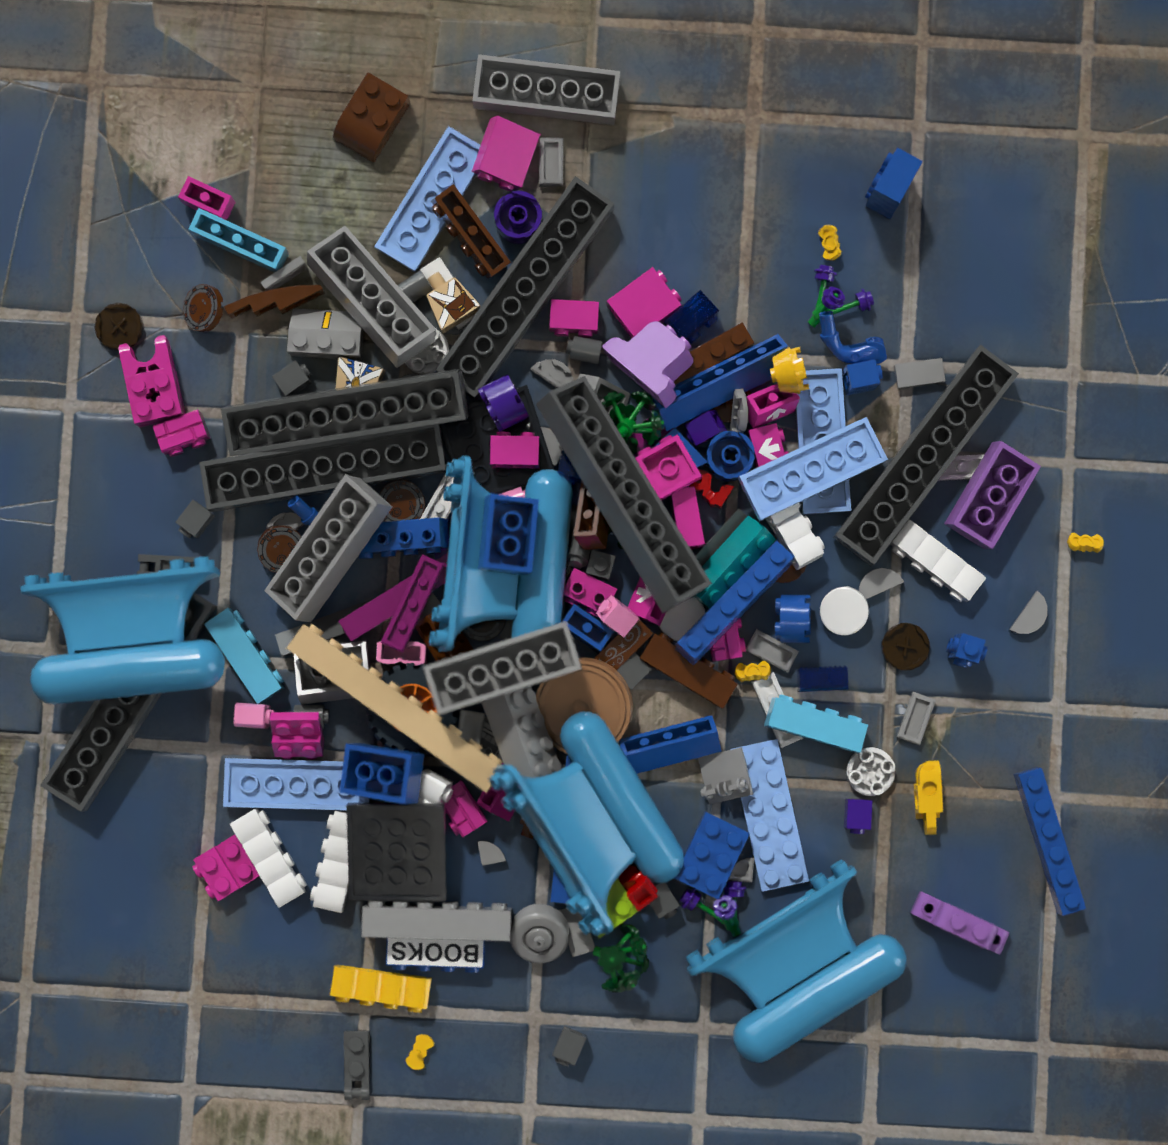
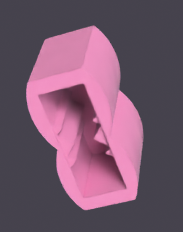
[376,641,428,666]
[234,703,274,729]

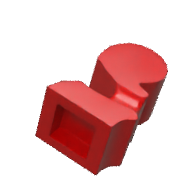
[689,470,734,509]
[619,866,658,912]

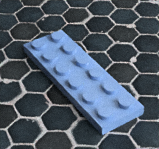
[374,126,481,273]
[796,368,851,515]
[738,417,888,521]
[730,739,809,892]
[223,758,370,810]

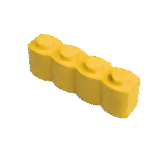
[330,965,432,1013]

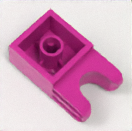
[118,335,185,427]

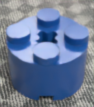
[705,431,755,482]
[775,594,811,643]

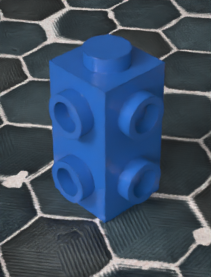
[946,633,987,668]

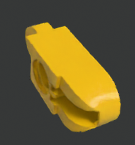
[913,760,943,835]

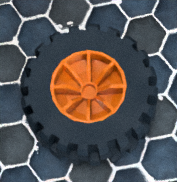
[366,663,460,754]

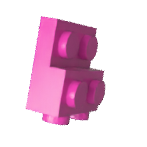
[635,435,702,500]
[269,712,324,760]
[192,835,259,901]

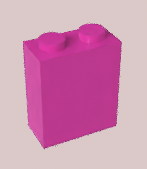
[472,116,540,192]
[606,267,682,338]
[669,485,705,550]

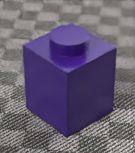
[685,410,727,446]
[844,799,872,834]

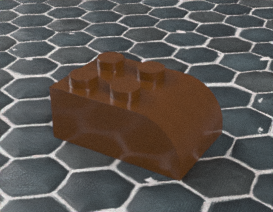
[333,72,411,163]

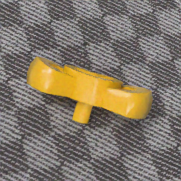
[818,225,842,261]
[1067,533,1104,553]
[734,661,771,682]
[405,1034,434,1070]

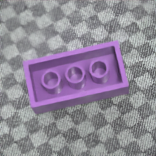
[944,441,1041,549]

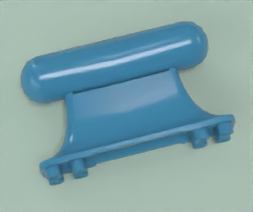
[429,456,573,652]
[20,557,225,704]
[489,711,684,936]
[685,859,907,1063]

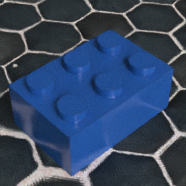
[865,147,923,219]
[478,493,539,575]
[340,743,424,804]
[675,811,750,899]

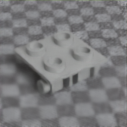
[698,747,754,804]

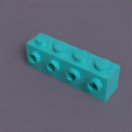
[694,515,776,609]

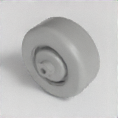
[510,904,569,963]

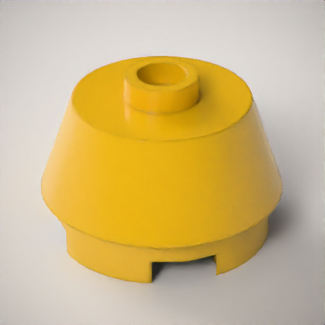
[770,347,809,394]

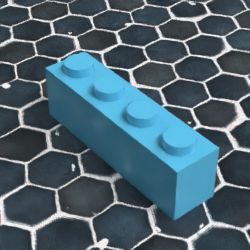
[188,208,289,273]
[204,608,285,704]
[764,694,868,753]

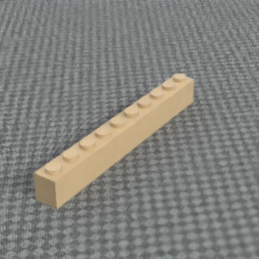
[286,624,503,792]

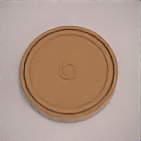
[536,658,633,753]

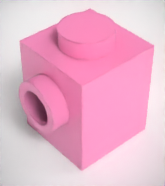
[596,595,639,637]

